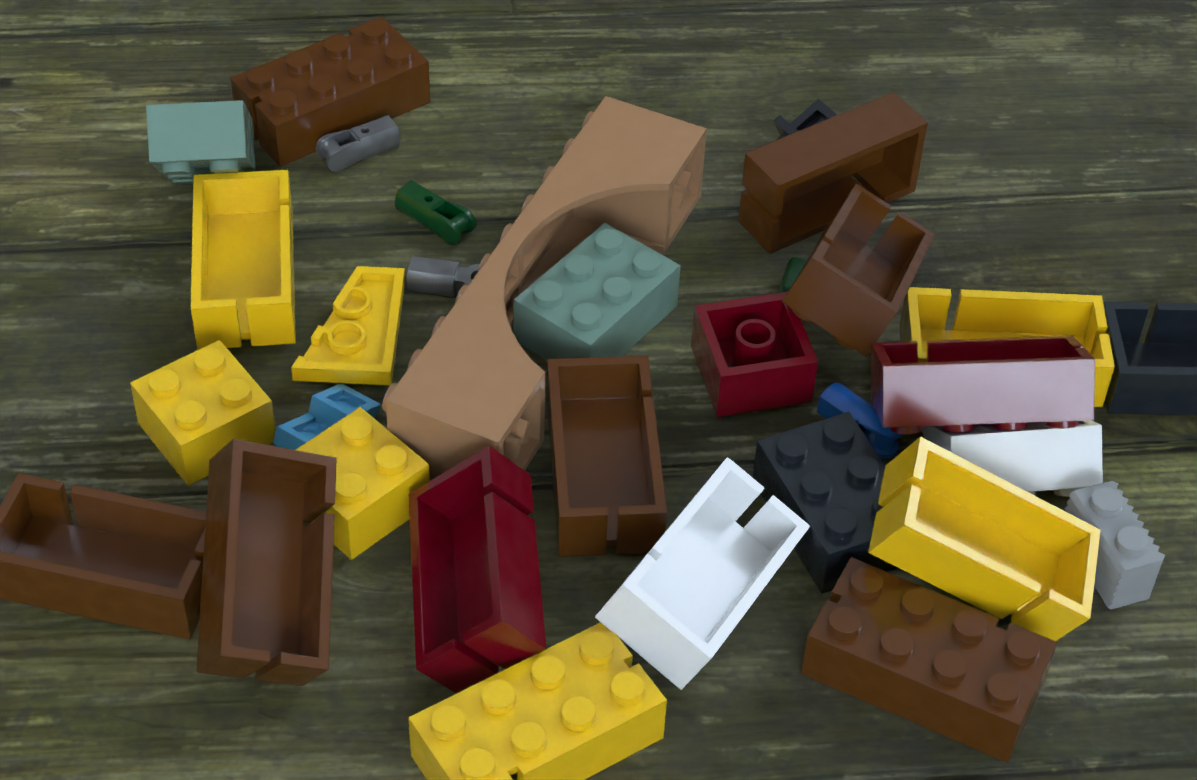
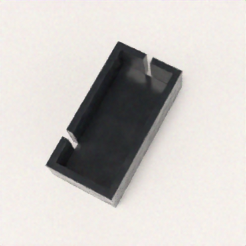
[1103,302,1197,415]

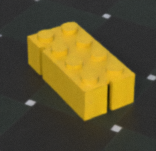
[191,170,296,350]
[899,287,1115,407]
[868,436,1101,641]
[408,622,667,780]

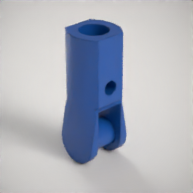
[816,382,902,459]

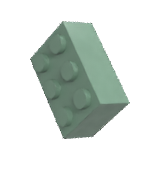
[146,100,256,185]
[514,223,681,360]

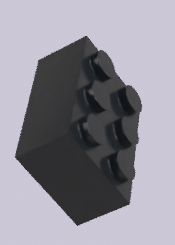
[752,412,898,594]

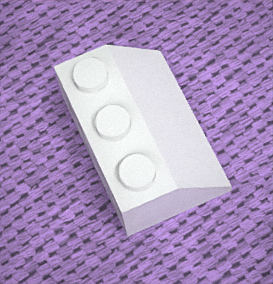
[922,420,1103,496]

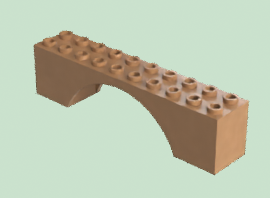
[382,96,707,481]

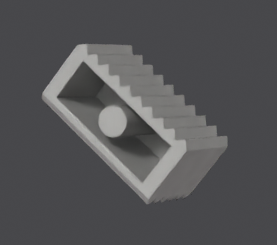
[1064,481,1165,609]

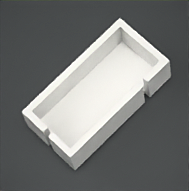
[595,457,810,690]

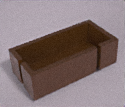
[230,16,430,167]
[738,92,928,254]
[782,183,935,356]
[547,356,667,557]
[196,439,337,686]
[0,473,206,640]
[801,557,1058,763]

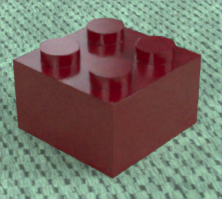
[691,292,818,417]

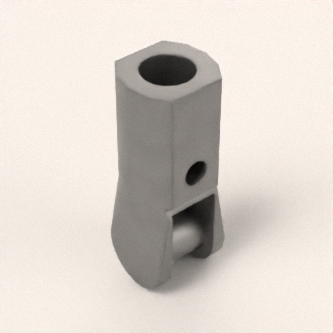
[315,115,400,172]

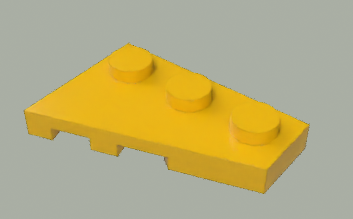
[291,266,405,385]

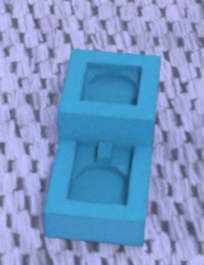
[273,383,381,450]

